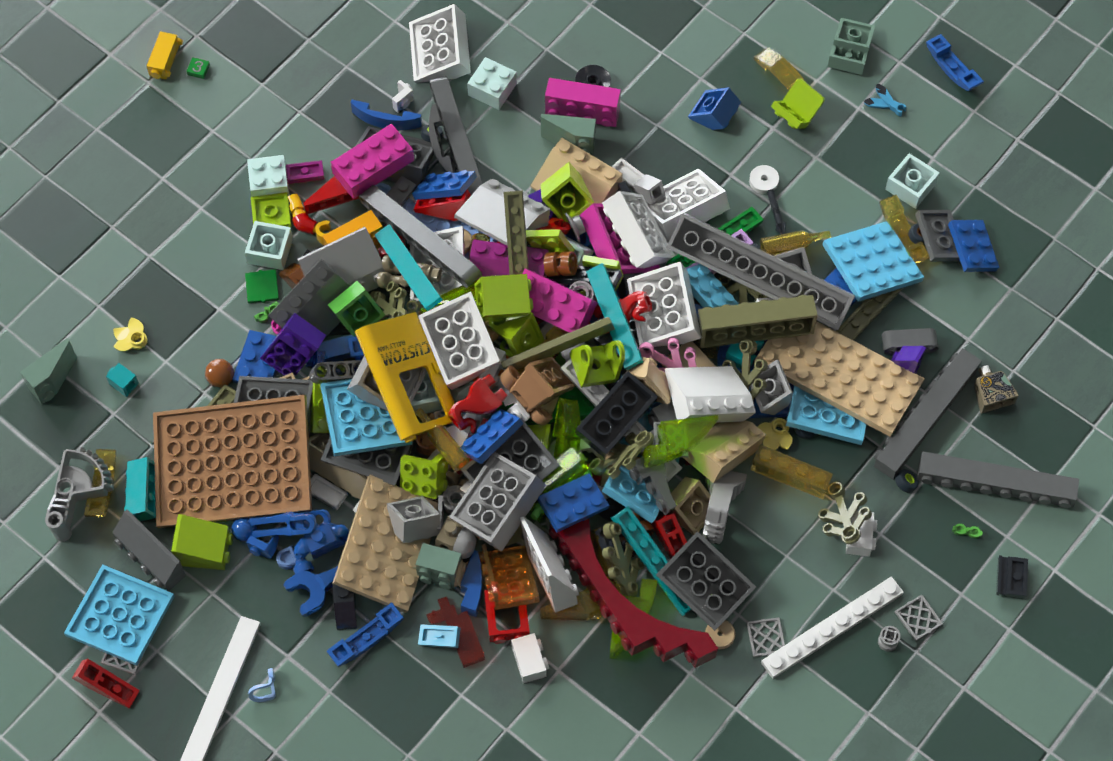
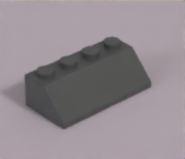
[113,510,186,591]

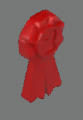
[536,218,571,235]

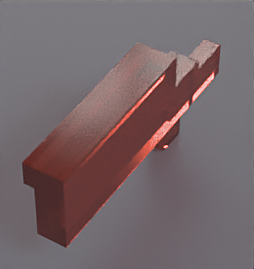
[426,596,485,668]

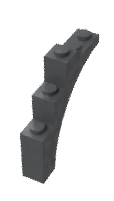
[629,399,678,516]

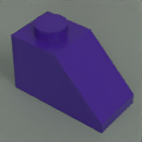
[891,346,926,374]

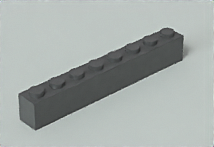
[874,348,982,479]
[917,451,1079,508]

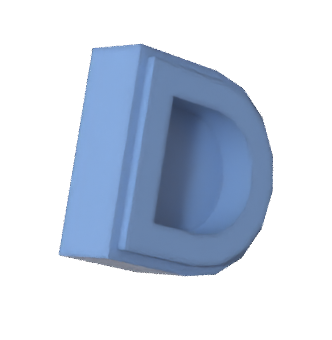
[276,546,296,570]

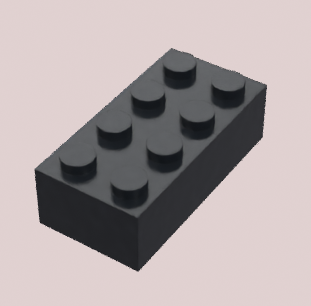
[575,371,658,459]

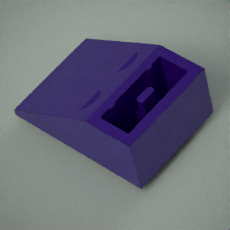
[260,313,326,377]

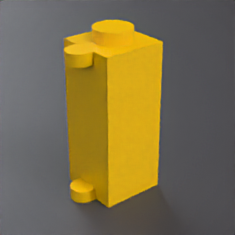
[147,31,183,79]

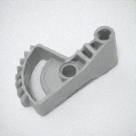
[45,447,114,542]
[703,471,747,544]

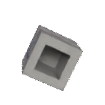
[634,174,665,205]

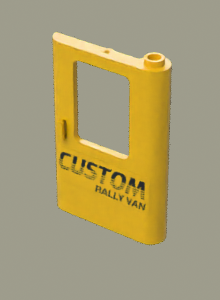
[355,312,455,443]

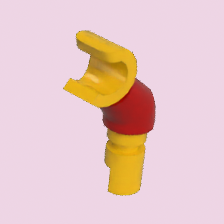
[288,194,331,245]

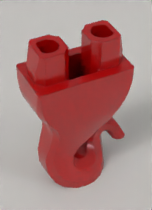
[594,291,652,335]
[448,374,508,434]

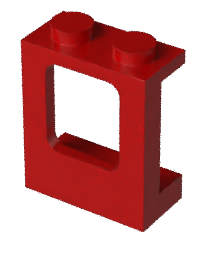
[484,586,530,644]

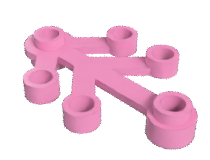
[639,338,697,372]

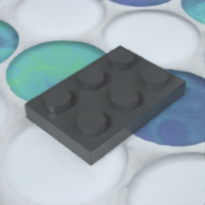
[915,210,960,262]

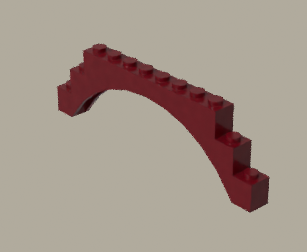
[549,464,718,668]

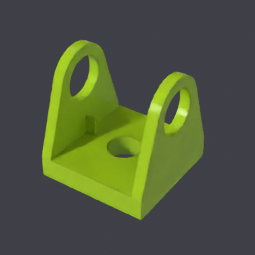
[489,313,545,358]
[569,340,625,388]

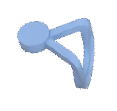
[248,668,276,702]

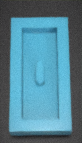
[418,625,461,648]

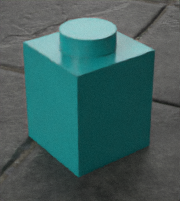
[106,363,139,397]

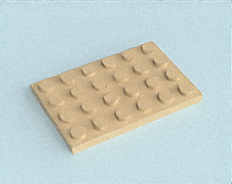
[332,475,438,613]

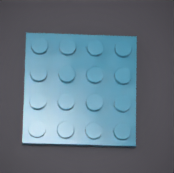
[822,221,924,302]
[320,379,413,457]
[786,386,866,445]
[64,564,175,666]

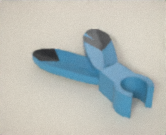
[864,84,906,116]

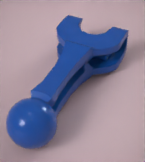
[231,509,331,541]
[283,566,338,617]

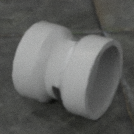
[878,626,900,652]

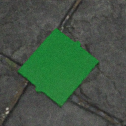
[245,269,279,303]

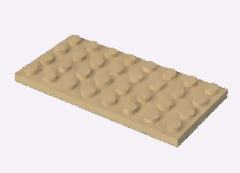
[754,321,925,437]

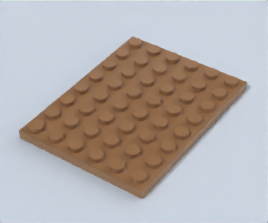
[153,395,312,528]

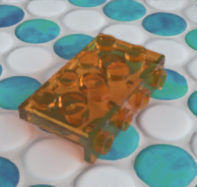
[479,544,540,610]

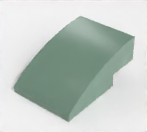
[827,18,875,75]

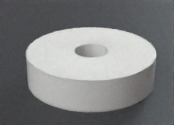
[749,165,779,194]

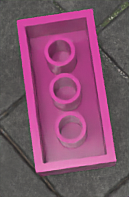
[545,78,621,127]
[330,124,414,199]
[522,269,598,333]

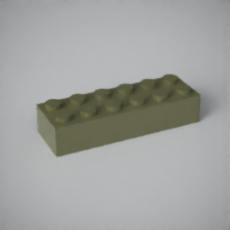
[698,295,817,348]

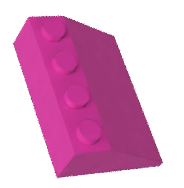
[580,203,660,274]

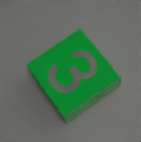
[186,57,210,79]

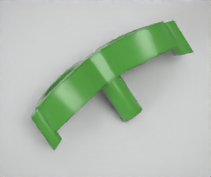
[254,301,279,323]
[952,524,983,539]

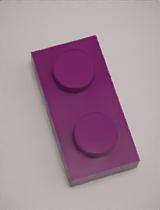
[286,160,324,184]

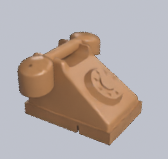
[500,356,576,425]

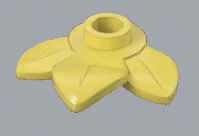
[113,318,148,351]
[758,418,792,452]

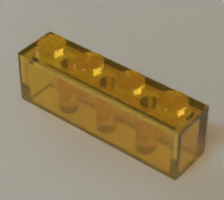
[751,444,833,500]

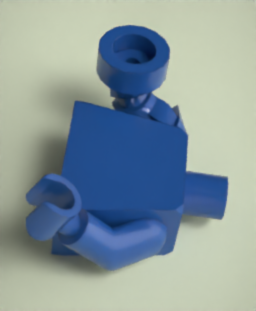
[293,523,350,574]

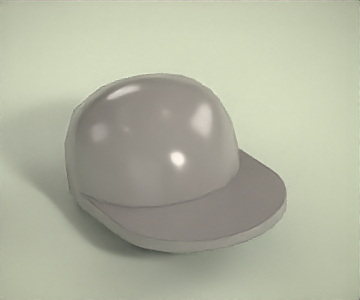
[453,527,477,559]

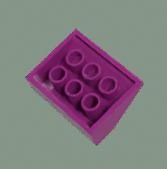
[465,239,548,301]

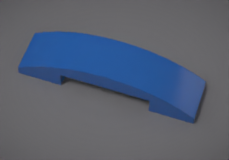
[926,34,984,91]
[351,100,422,130]
[327,602,404,667]

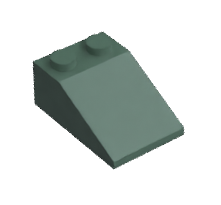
[541,114,596,156]
[20,338,77,404]

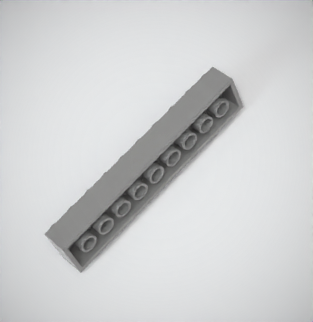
[666,212,855,330]

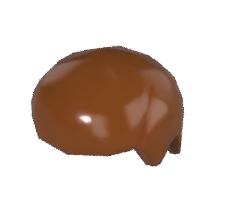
[205,359,234,388]

